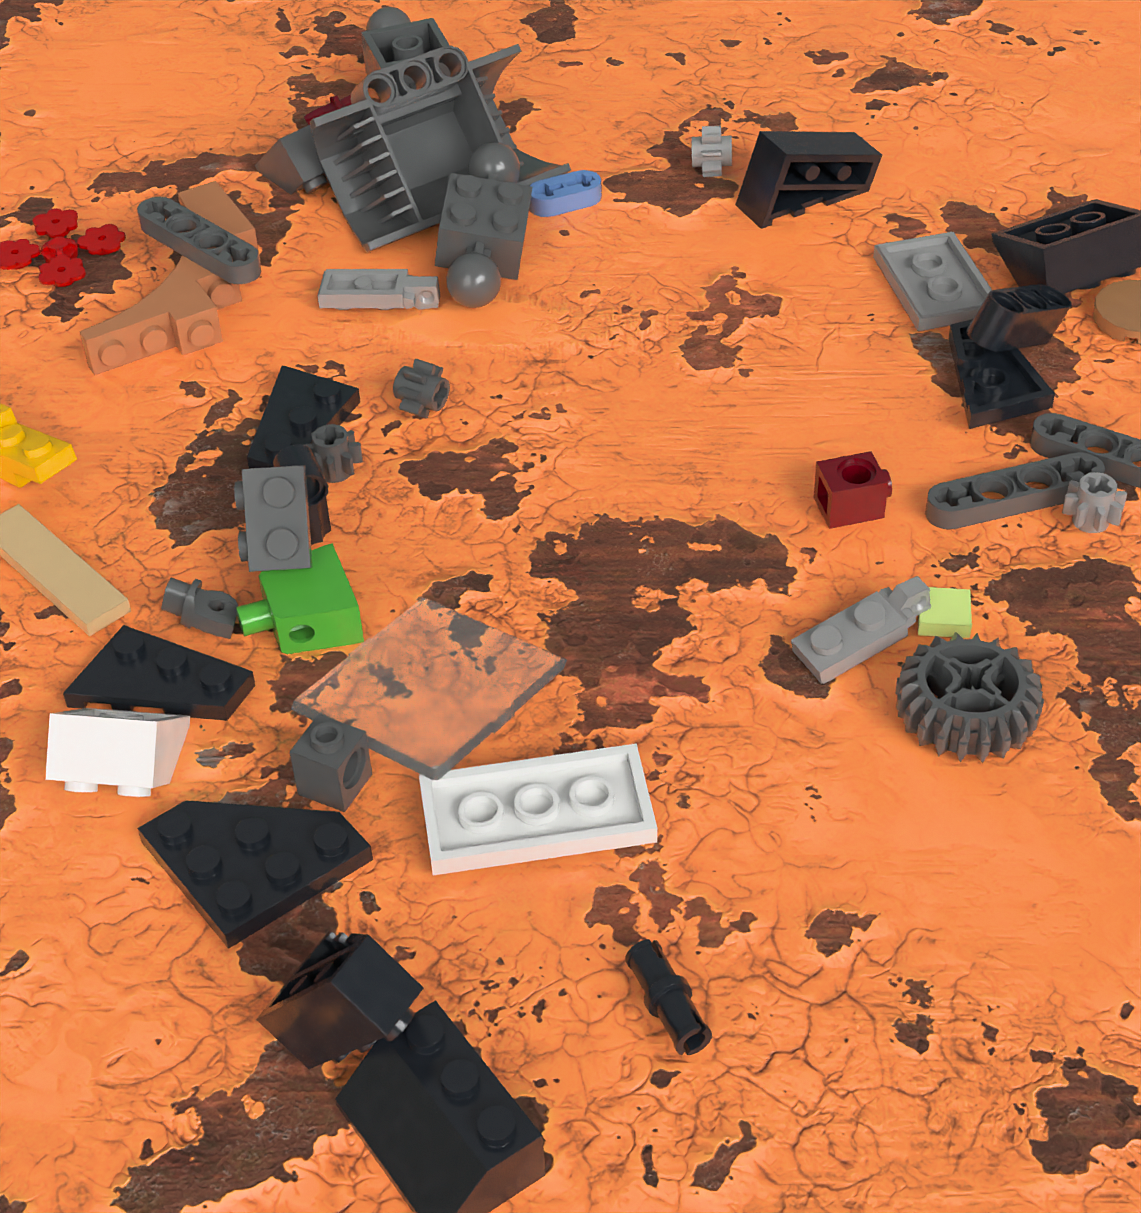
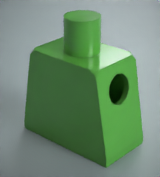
[236,543,364,654]

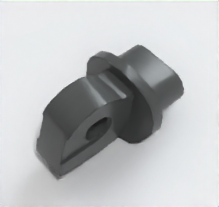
[161,577,238,639]

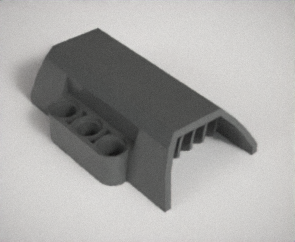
[310,44,571,253]

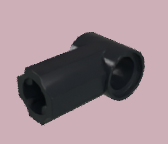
[273,444,331,545]

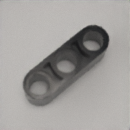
[967,284,1072,352]

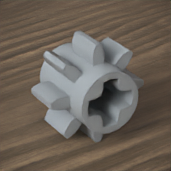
[691,126,732,177]
[1062,472,1127,533]

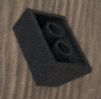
[991,199,1141,296]
[335,1000,545,1213]

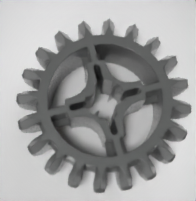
[895,632,1044,763]

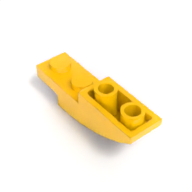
[0,403,77,488]

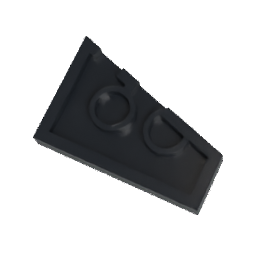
[948,319,1055,429]
[247,365,360,469]
[63,625,256,721]

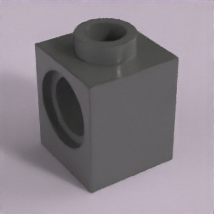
[290,714,372,812]

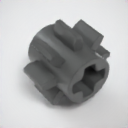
[393,359,450,418]
[305,424,363,483]

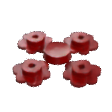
[0,208,126,287]

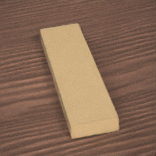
[0,504,131,637]

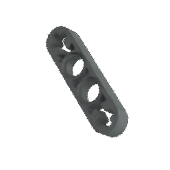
[137,197,262,284]
[1030,413,1141,488]
[925,452,1105,530]

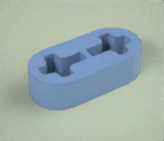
[529,170,602,217]

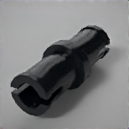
[625,939,712,1055]

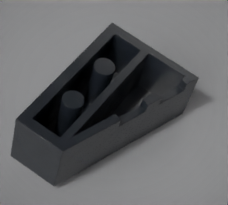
[256,931,424,1069]

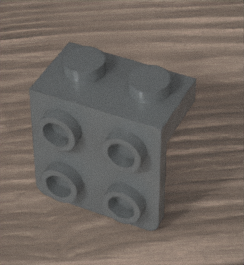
[234,465,313,572]

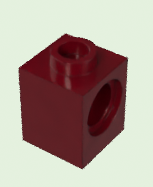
[814,451,892,529]

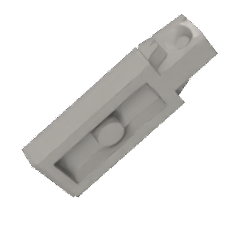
[317,269,440,310]
[791,576,931,684]

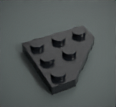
[137,800,373,949]

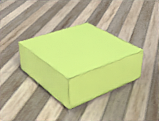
[918,587,972,638]

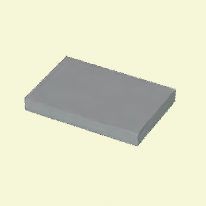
[873,232,992,331]

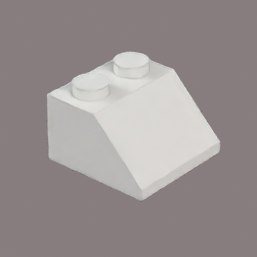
[45,708,190,797]

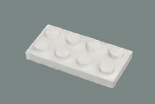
[419,743,657,876]

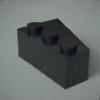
[735,131,882,229]

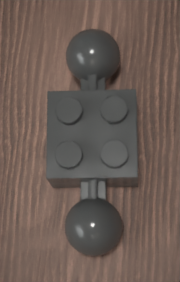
[361,6,450,100]
[435,142,533,308]

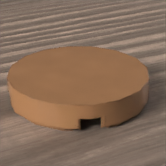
[1093,279,1141,345]

